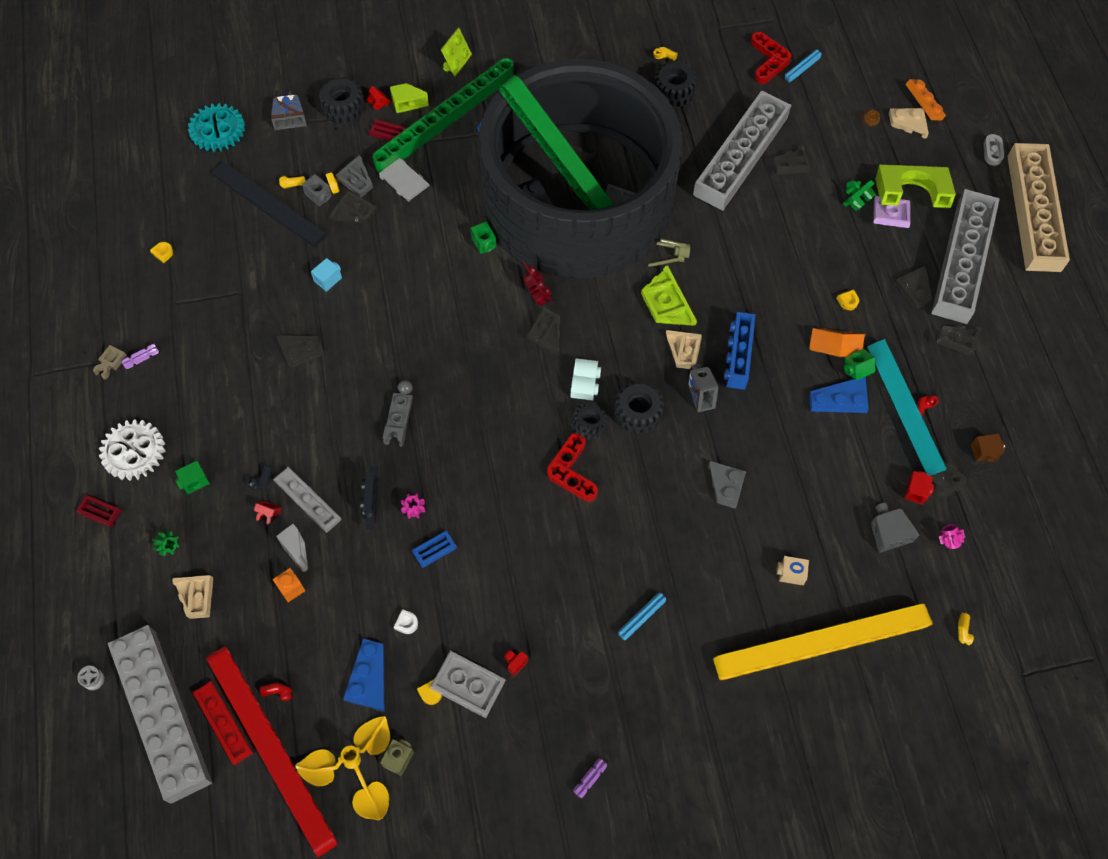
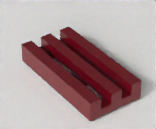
[369,119,407,141]
[76,494,122,528]

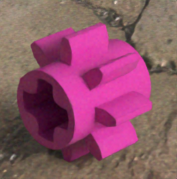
[401,494,425,519]
[938,524,965,549]

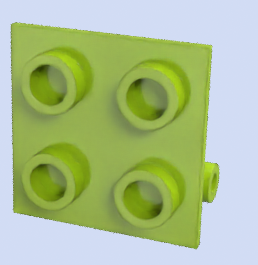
[441,28,472,76]

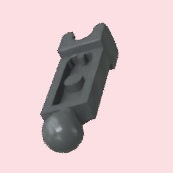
[383,380,413,447]

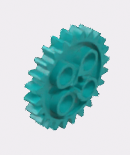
[188,103,245,152]

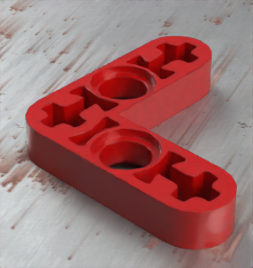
[751,32,791,84]
[547,433,598,502]

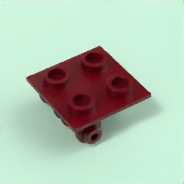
[523,261,553,306]

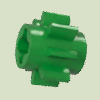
[152,530,179,556]

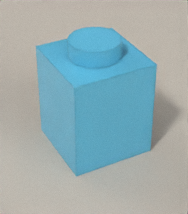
[311,258,342,292]

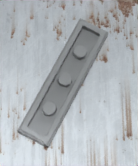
[273,467,341,533]

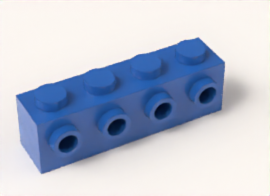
[724,312,756,390]

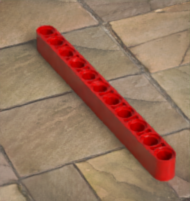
[206,645,338,858]

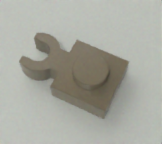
[93,345,127,379]

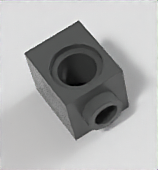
[302,174,332,206]

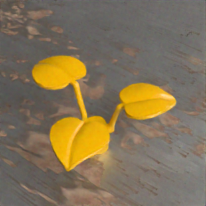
[295,716,390,820]

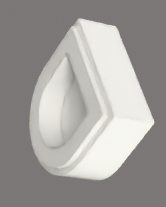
[393,609,418,634]

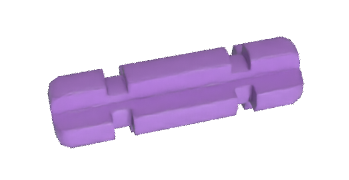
[121,344,159,369]
[573,758,607,798]

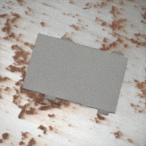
[379,158,429,202]

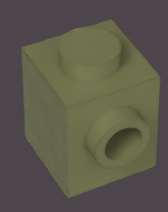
[380,739,414,776]

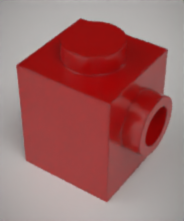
[904,471,934,505]

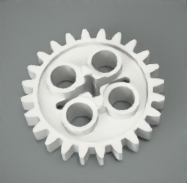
[99,419,165,481]

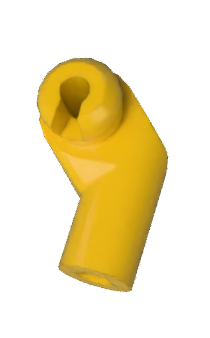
[653,47,678,61]
[958,613,974,645]

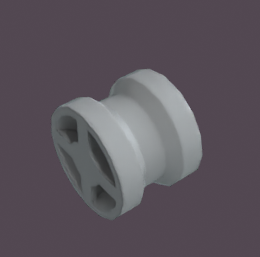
[77,666,105,690]

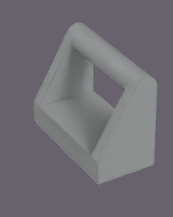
[276,524,308,571]

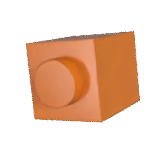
[273,568,305,602]

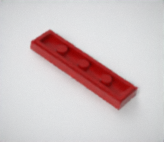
[193,681,253,765]

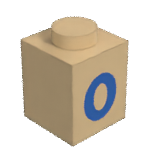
[777,556,809,585]

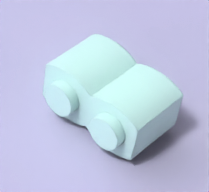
[571,358,601,400]

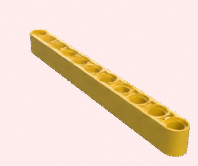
[713,604,933,680]

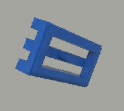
[412,530,457,568]

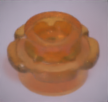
[864,110,881,126]

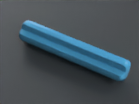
[784,50,822,82]
[618,592,666,640]

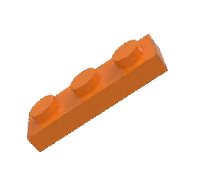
[906,79,946,120]

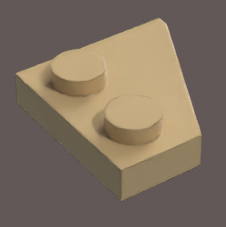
[889,108,929,138]
[666,330,702,369]
[173,575,213,619]

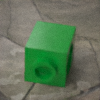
[470,221,496,254]
[844,349,875,381]
[175,461,210,494]

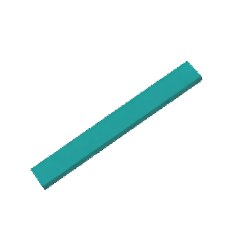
[867,339,946,476]

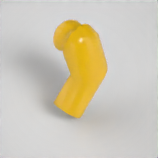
[279,176,306,189]

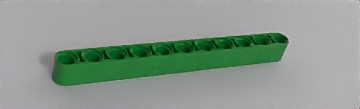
[373,58,514,173]
[499,75,614,210]

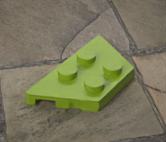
[641,266,697,326]

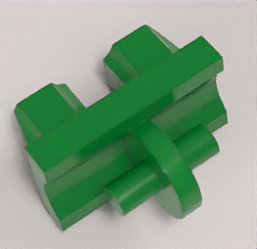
[843,180,876,211]

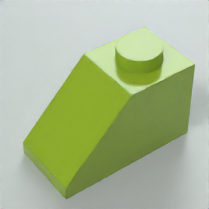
[390,83,429,113]

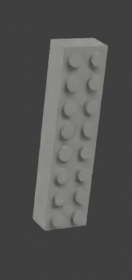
[693,91,791,211]
[931,189,999,324]
[108,625,212,804]

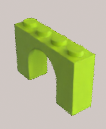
[875,165,956,208]

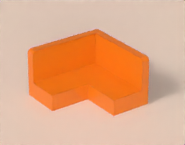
[810,328,865,357]

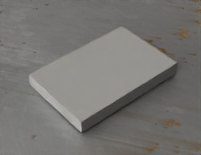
[430,650,506,718]

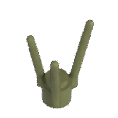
[648,239,690,267]

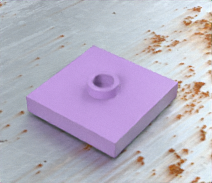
[873,196,910,228]

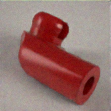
[916,395,938,417]
[260,682,292,701]

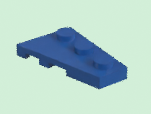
[809,377,869,413]
[343,639,385,712]

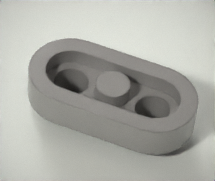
[983,134,1004,166]

